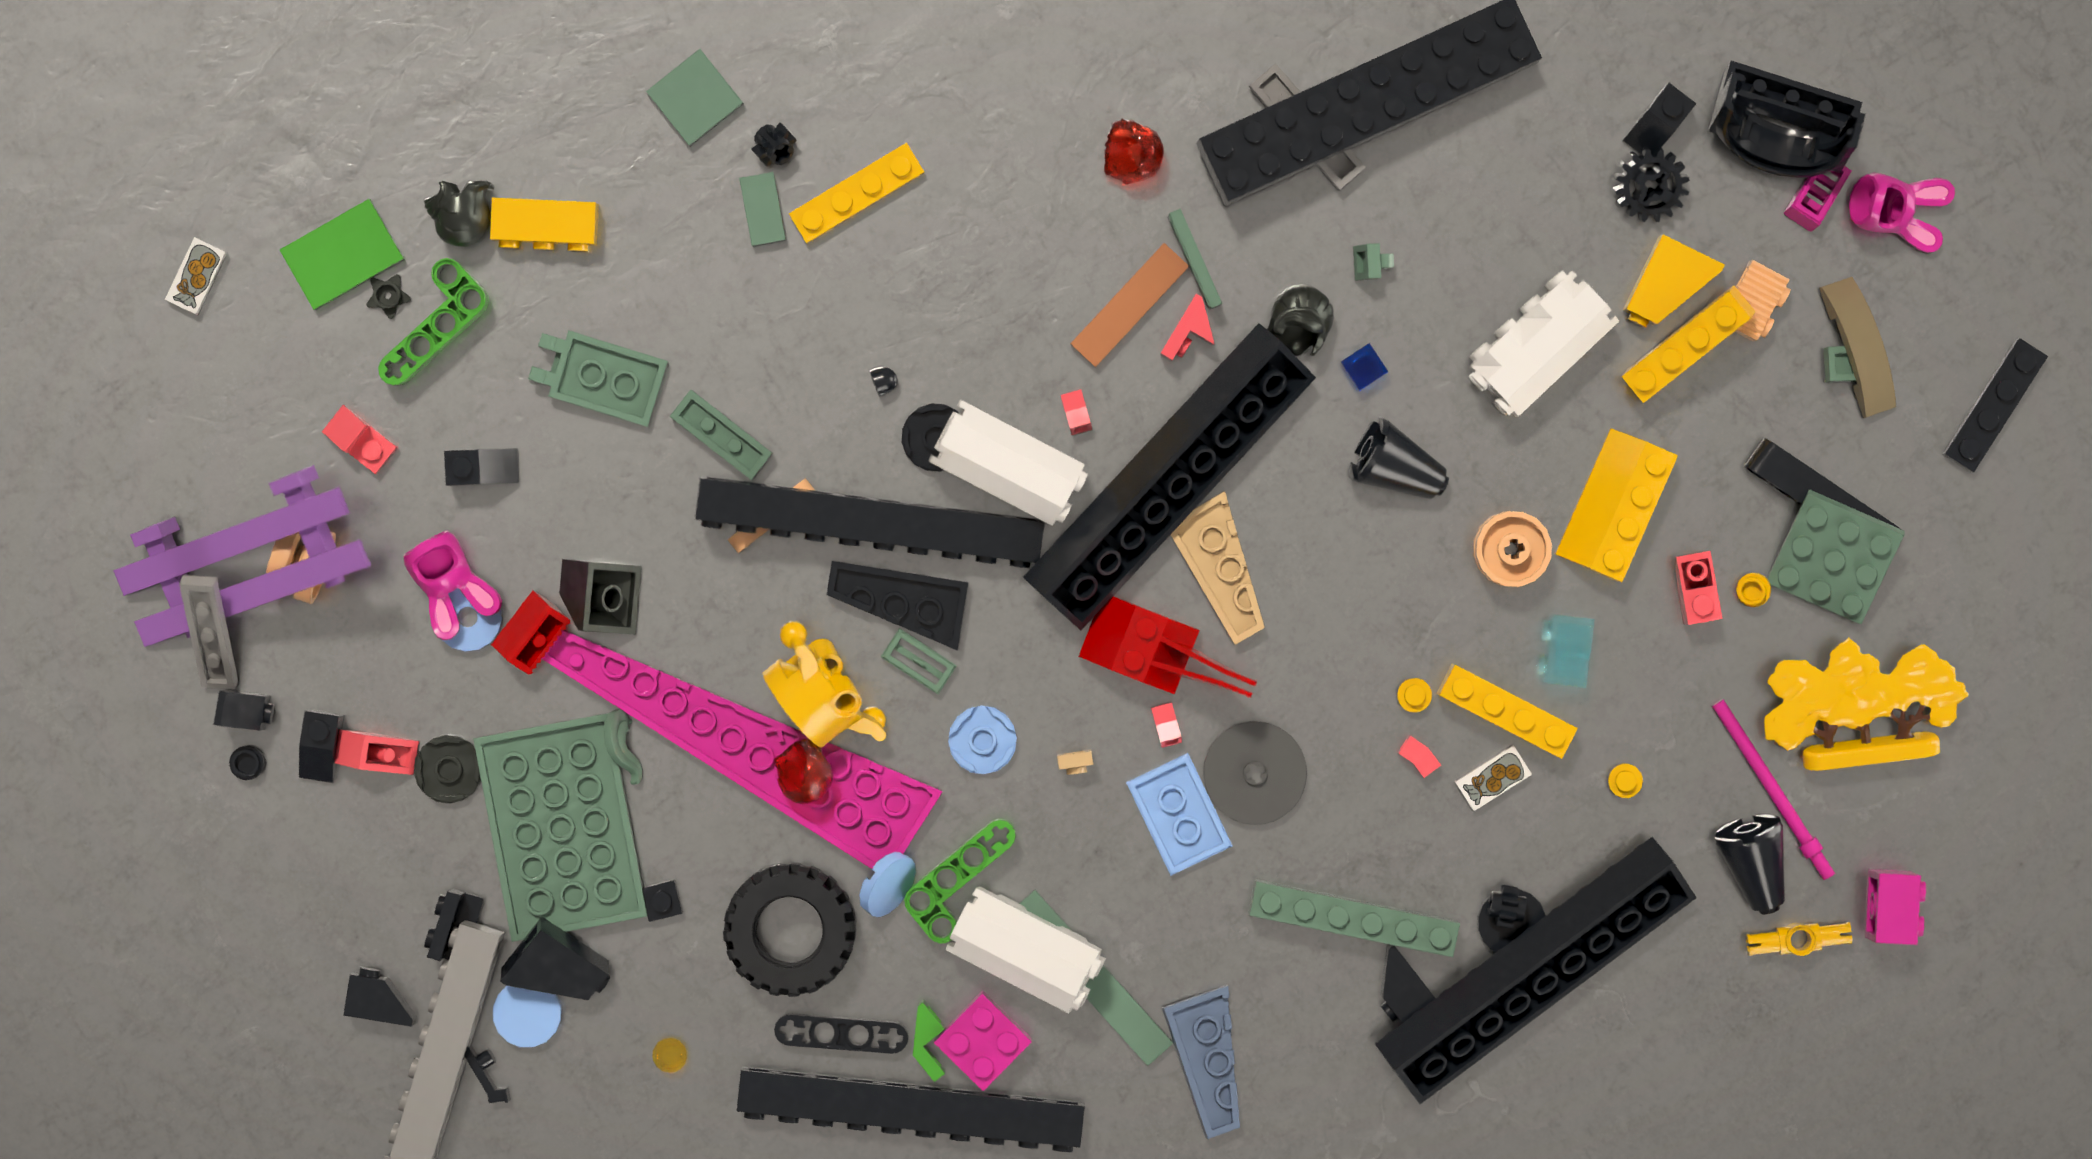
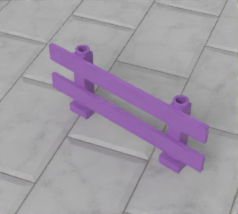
[113,465,371,647]

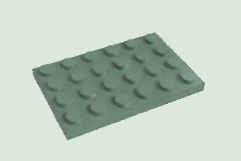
[473,713,648,942]

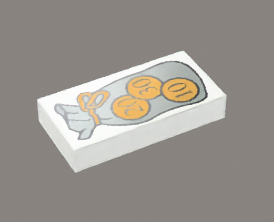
[165,237,227,315]
[1455,745,1532,811]

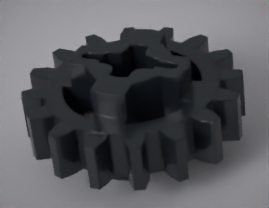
[1613,146,1690,222]

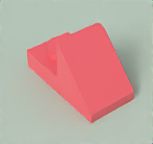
[1160,294,1214,361]
[322,405,398,474]

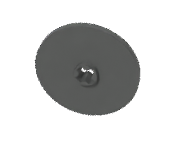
[1203,721,1307,825]

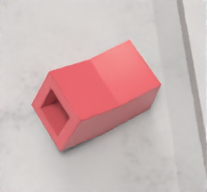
[1060,389,1092,436]
[1151,702,1183,748]
[1397,735,1441,778]

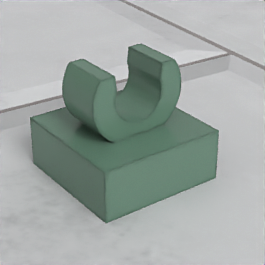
[1353,243,1394,281]

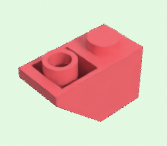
[1676,551,1723,625]

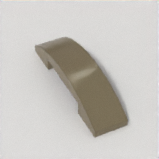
[1819,277,1896,418]

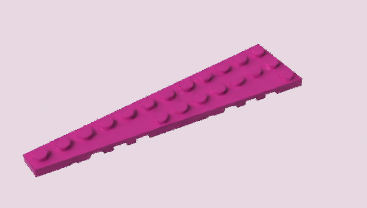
[541,630,943,869]

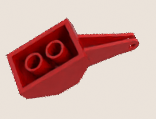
[1078,596,1257,698]

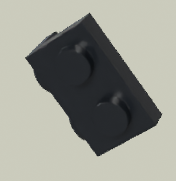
[424,888,484,961]

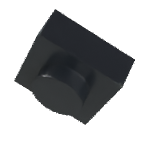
[643,880,683,922]

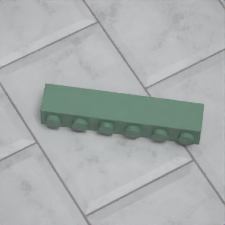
[1248,879,1460,957]

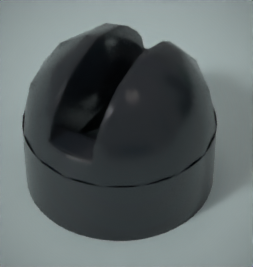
[870,367,897,397]

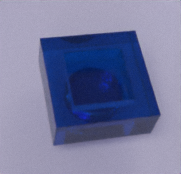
[1340,343,1388,391]

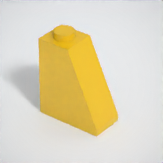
[1623,234,1725,328]

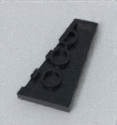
[827,561,968,651]

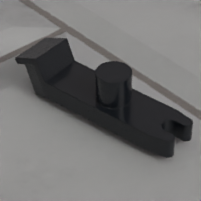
[464,1045,510,1104]

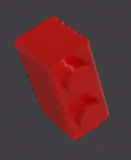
[491,590,570,675]

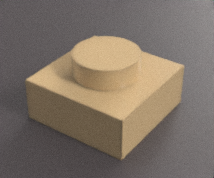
[1057,750,1093,775]

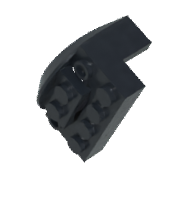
[1708,60,1866,178]

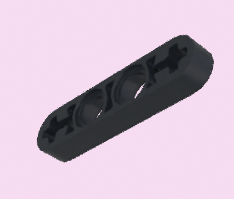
[774,1013,909,1054]

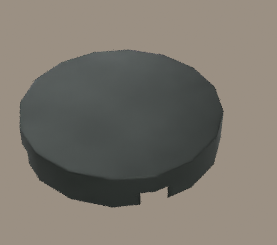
[414,735,481,804]

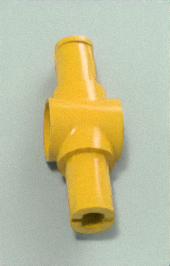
[1746,922,1853,956]

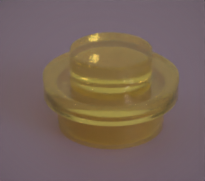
[653,1038,687,1073]

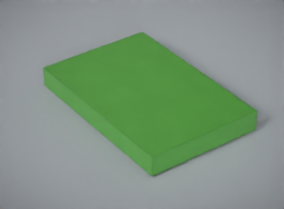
[280,199,405,310]

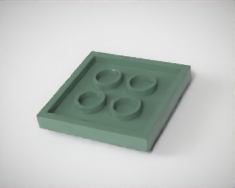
[1767,489,1905,624]

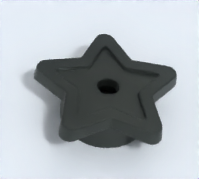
[366,274,411,319]

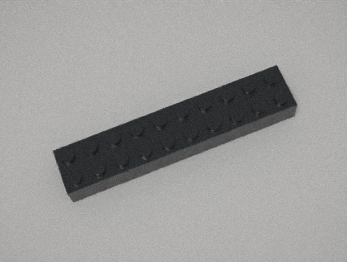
[1196,0,1542,206]
[1023,323,1316,631]
[1375,837,1697,1104]

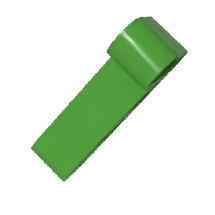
[378,258,489,386]
[904,818,1016,944]

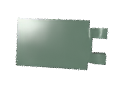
[528,330,668,427]

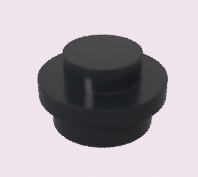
[229,746,264,780]

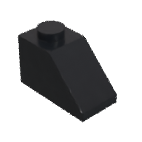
[1622,83,1697,155]
[444,448,519,486]
[213,689,274,731]
[299,709,344,783]
[1380,944,1435,1023]
[343,967,417,1027]

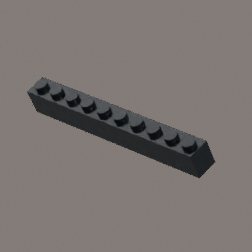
[694,476,1045,568]
[737,1067,1085,1152]

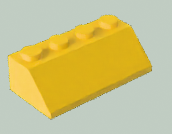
[1555,428,1678,582]

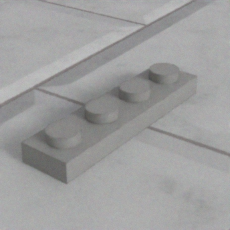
[1249,63,1366,191]
[179,575,238,689]

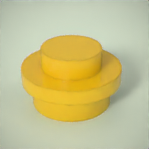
[1736,572,1771,607]
[1397,678,1432,712]
[1608,764,1643,798]

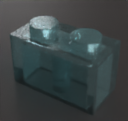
[1537,614,1594,688]

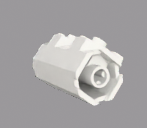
[1468,270,1619,417]
[928,400,1088,526]
[945,886,1106,1013]

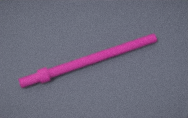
[1712,699,1835,880]

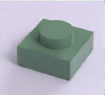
[1823,346,1856,383]

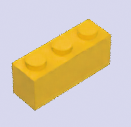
[490,198,599,252]

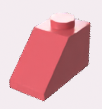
[334,729,419,775]

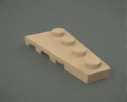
[1171,491,1265,645]

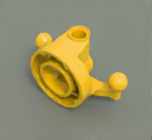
[762,621,886,748]

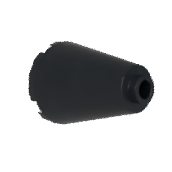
[1349,417,1449,499]
[1715,815,1785,915]

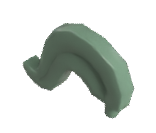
[604,709,642,785]

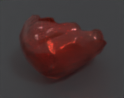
[1104,119,1164,185]
[773,739,834,805]

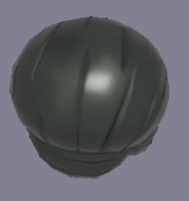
[424,180,494,247]
[1267,284,1334,356]

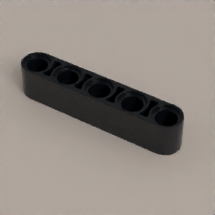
[1744,437,1902,530]

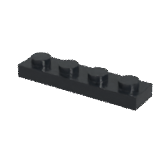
[1943,338,2048,473]

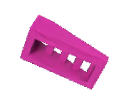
[1784,166,1852,231]

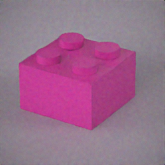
[1865,869,1926,945]
[934,990,1032,1091]

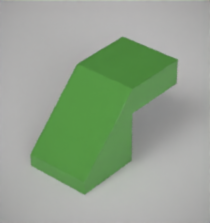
[913,1000,946,1082]

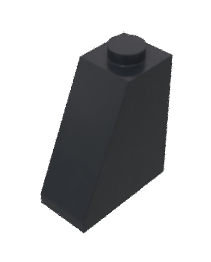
[500,916,610,1000]

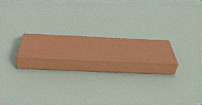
[1070,243,1189,367]

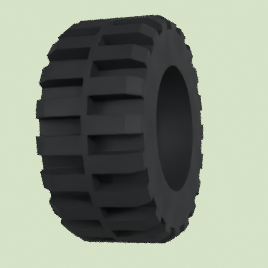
[723,863,856,997]

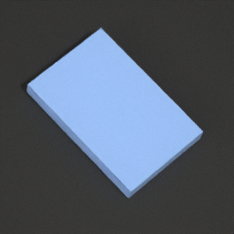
[1126,753,1232,876]

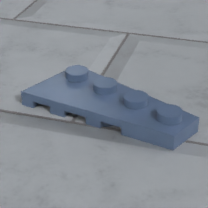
[1162,985,1240,1139]

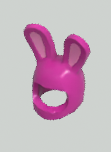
[1849,172,1955,253]
[403,530,502,640]

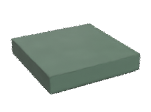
[646,49,744,146]

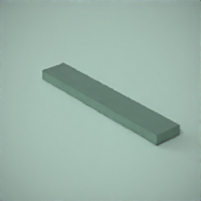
[1019,890,1173,1066]

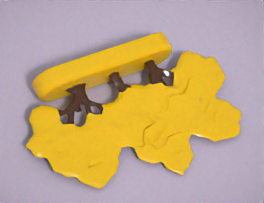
[1764,638,1969,771]

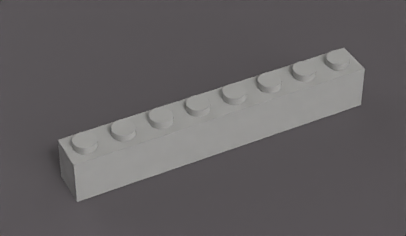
[383,920,505,1159]

